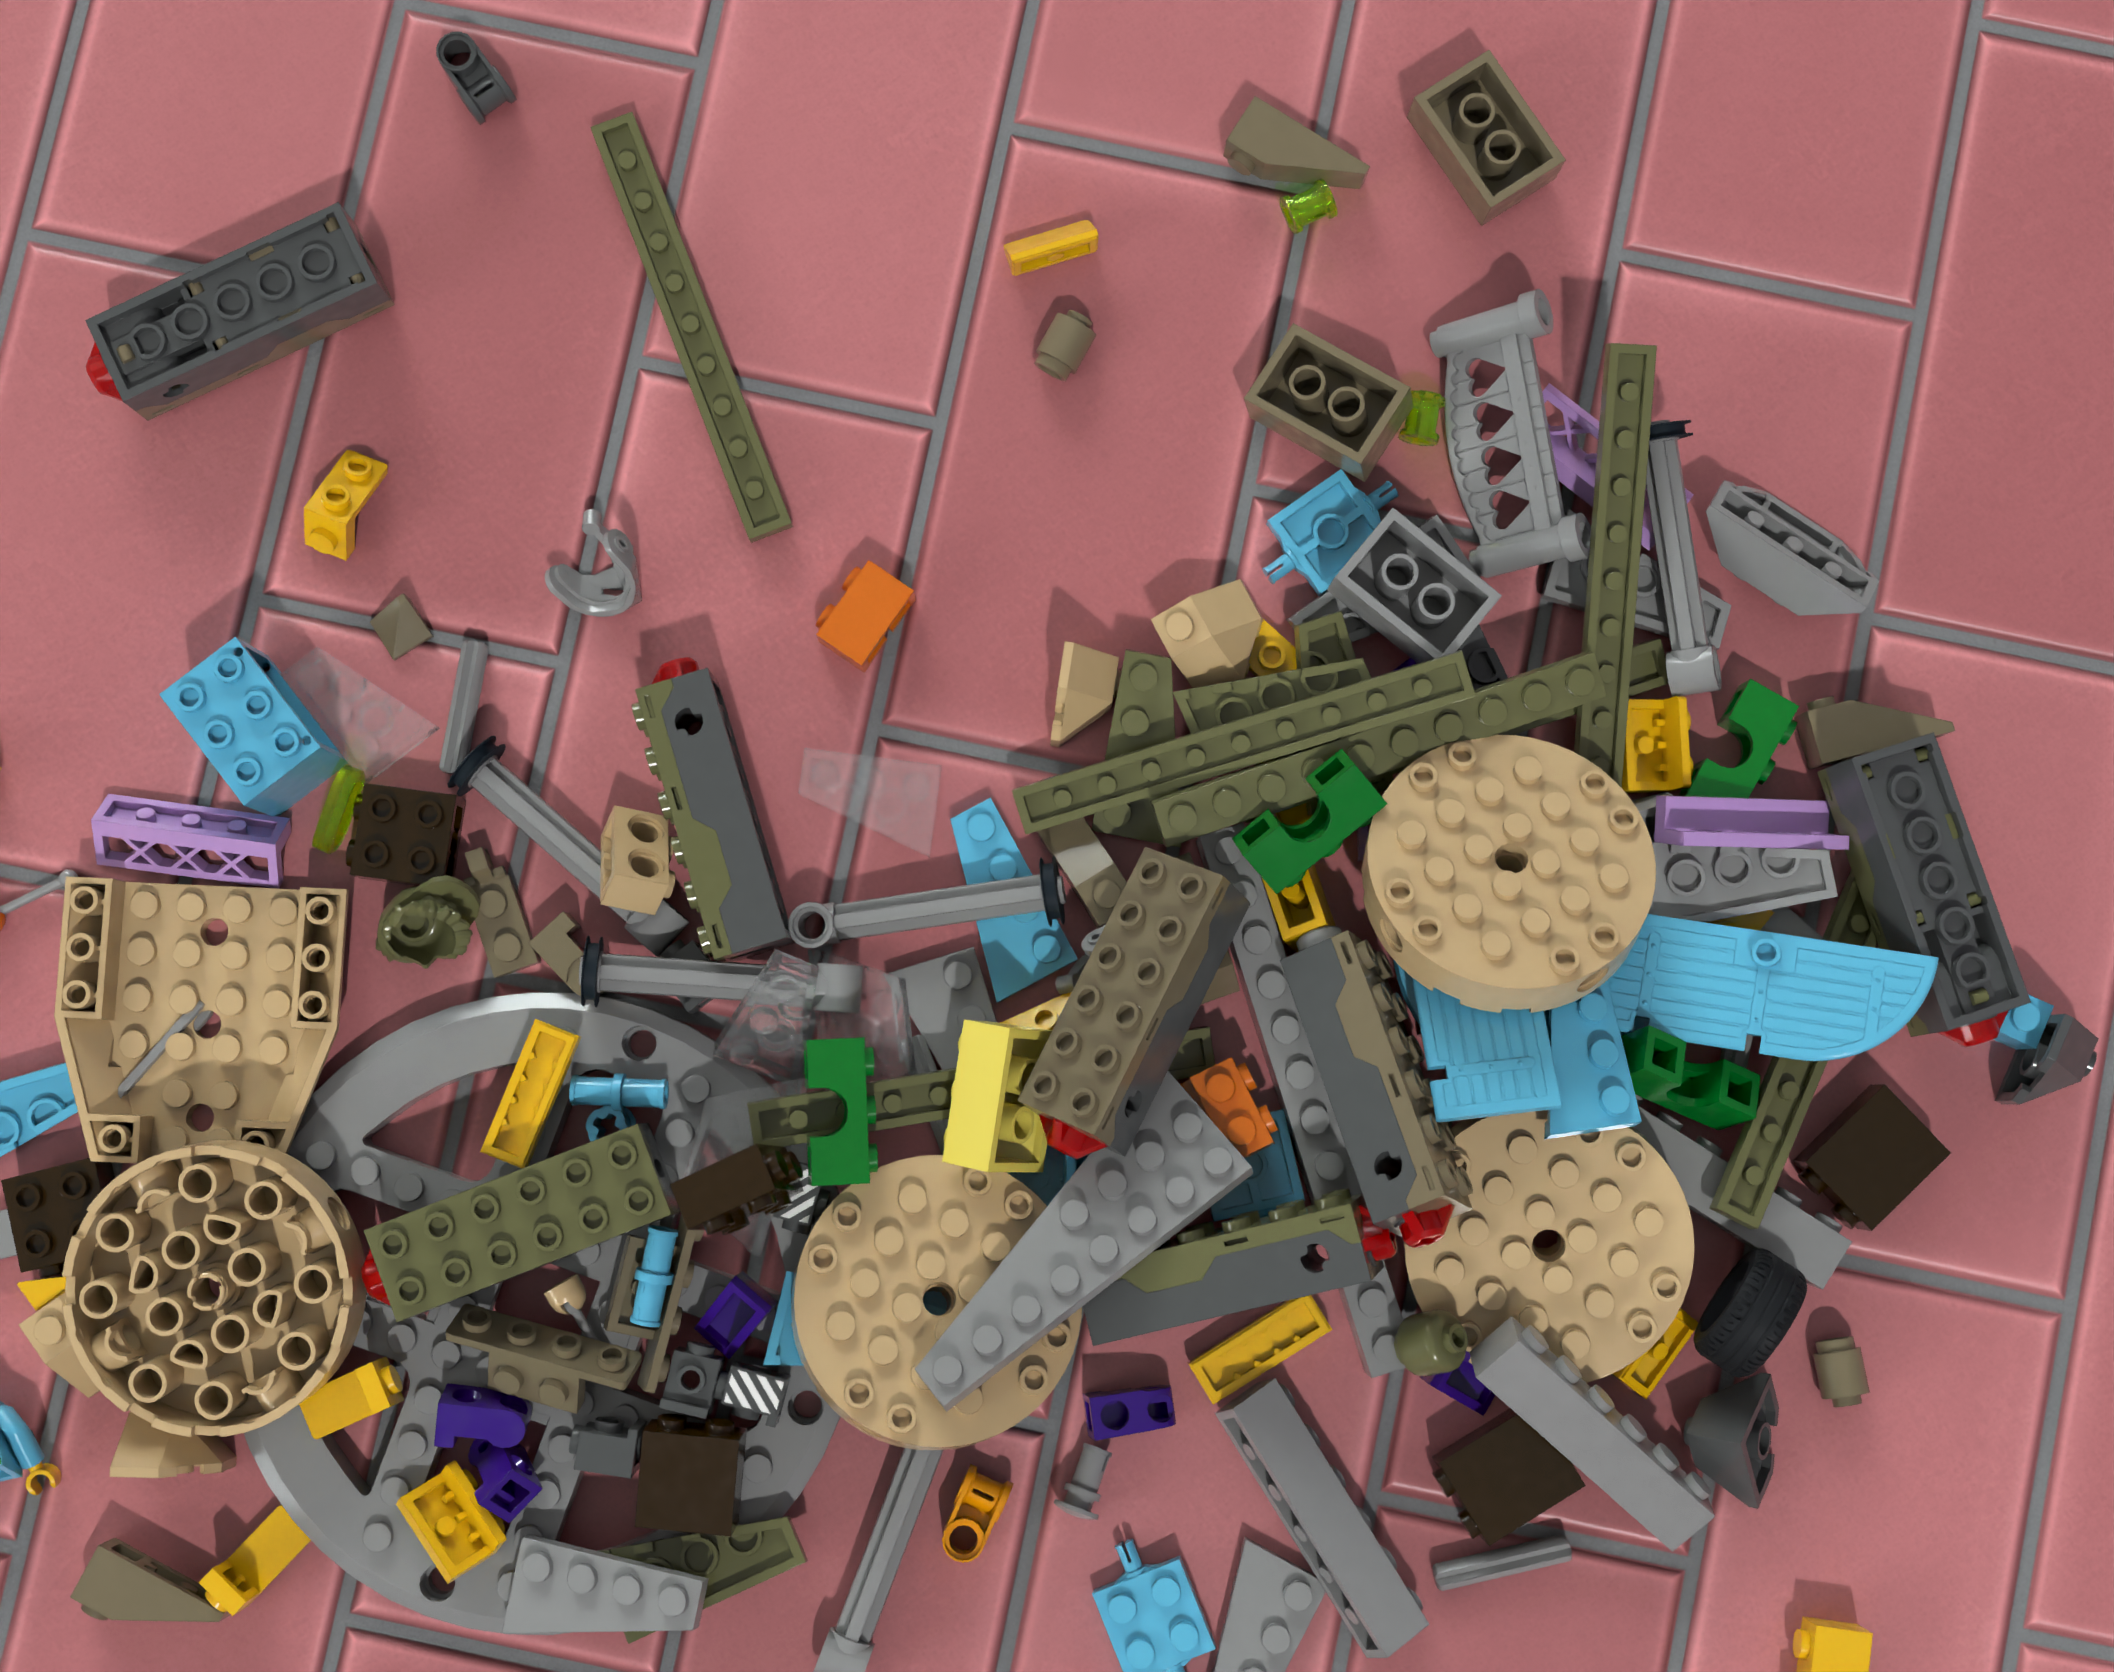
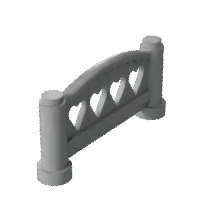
[1430,289,1591,578]

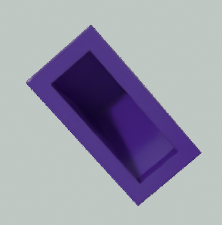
[694,1271,778,1359]
[1420,1351,1495,1416]

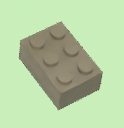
[1407,50,1566,226]
[1244,323,1413,482]

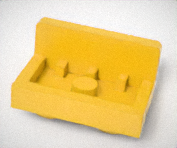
[1622,696,1693,793]
[396,1460,506,1584]

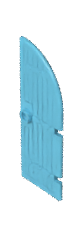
[1607,914,1939,1061]
[1412,979,1562,1123]

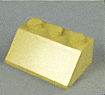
[942,1019,1052,1172]

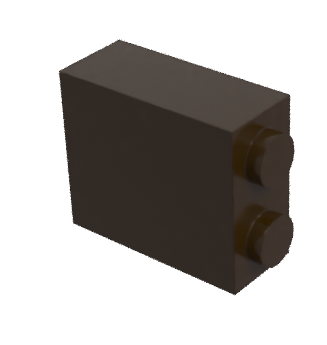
[1793,1084,1951,1231]
[1432,1408,1586,1546]

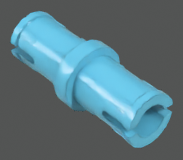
[569,1073,669,1111]
[630,1225,679,1327]

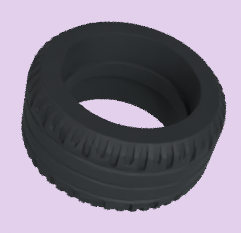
[1693,1248,1807,1378]

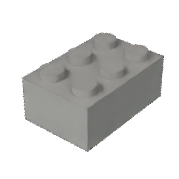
[1327,508,1502,663]

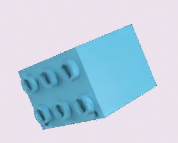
[159,636,350,817]

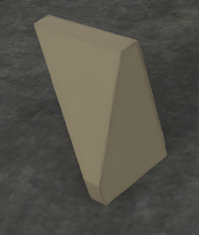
[370,593,434,661]

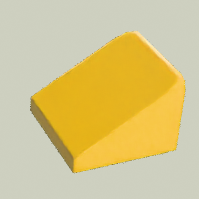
[17,1276,66,1311]

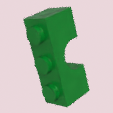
[1678,679,1799,798]
[1232,748,1388,894]
[1621,1025,1761,1131]
[803,1037,878,1186]

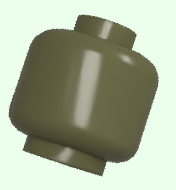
[1394,1309,1468,1377]

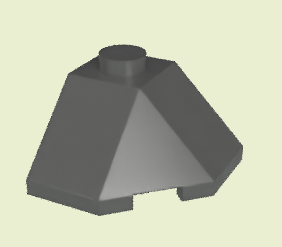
[1995,1014,2099,1105]
[1684,1372,1779,1509]

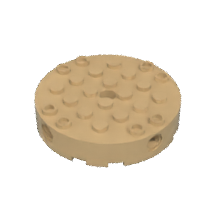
[1361,734,1656,1013]
[1403,1110,1695,1383]
[62,1139,367,1437]
[791,1155,1082,1450]

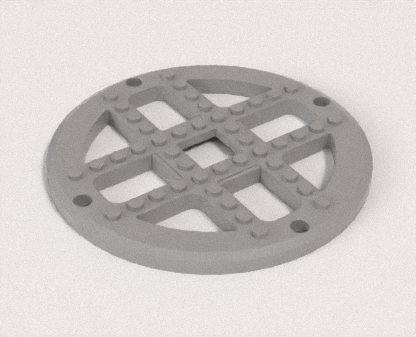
[244,992,841,1635]

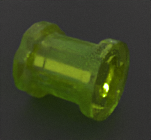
[1279,179,1338,234]
[1398,390,1446,446]

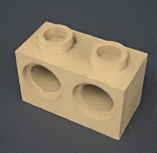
[600,805,675,915]

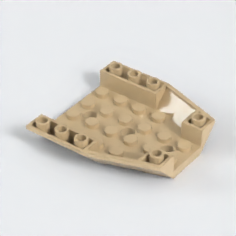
[54,876,349,1163]

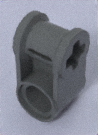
[436,32,517,125]

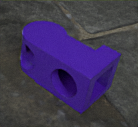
[434,1383,532,1448]
[1083,1385,1176,1441]
[468,1439,543,1523]

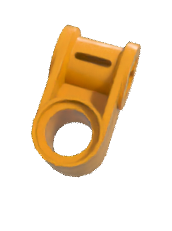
[942,1464,1013,1563]

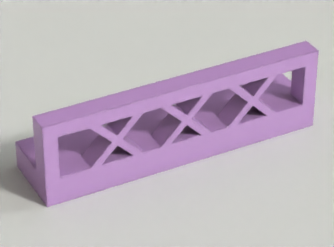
[1542,383,1694,551]
[91,794,291,888]
[1654,795,1850,850]

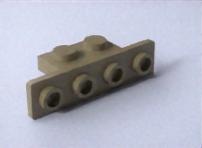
[603,1214,704,1393]
[446,1304,642,1414]

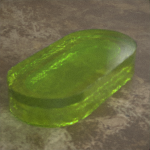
[312,764,365,854]

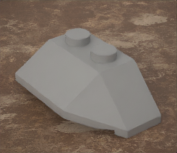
[1706,480,1879,616]

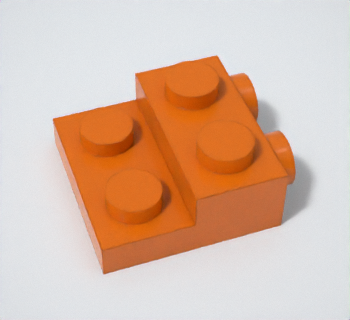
[1180,1057,1278,1158]

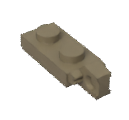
[463,847,541,978]

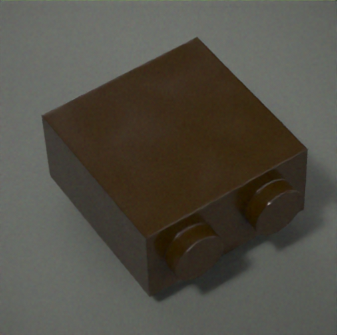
[346,783,466,886]
[670,1144,804,1235]
[1,1158,115,1278]
[635,1414,747,1537]

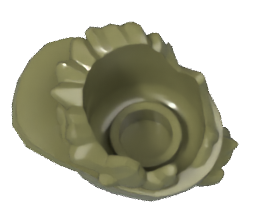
[375,875,481,969]

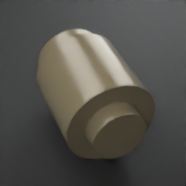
[1034,310,1096,381]
[1813,1336,1870,1407]

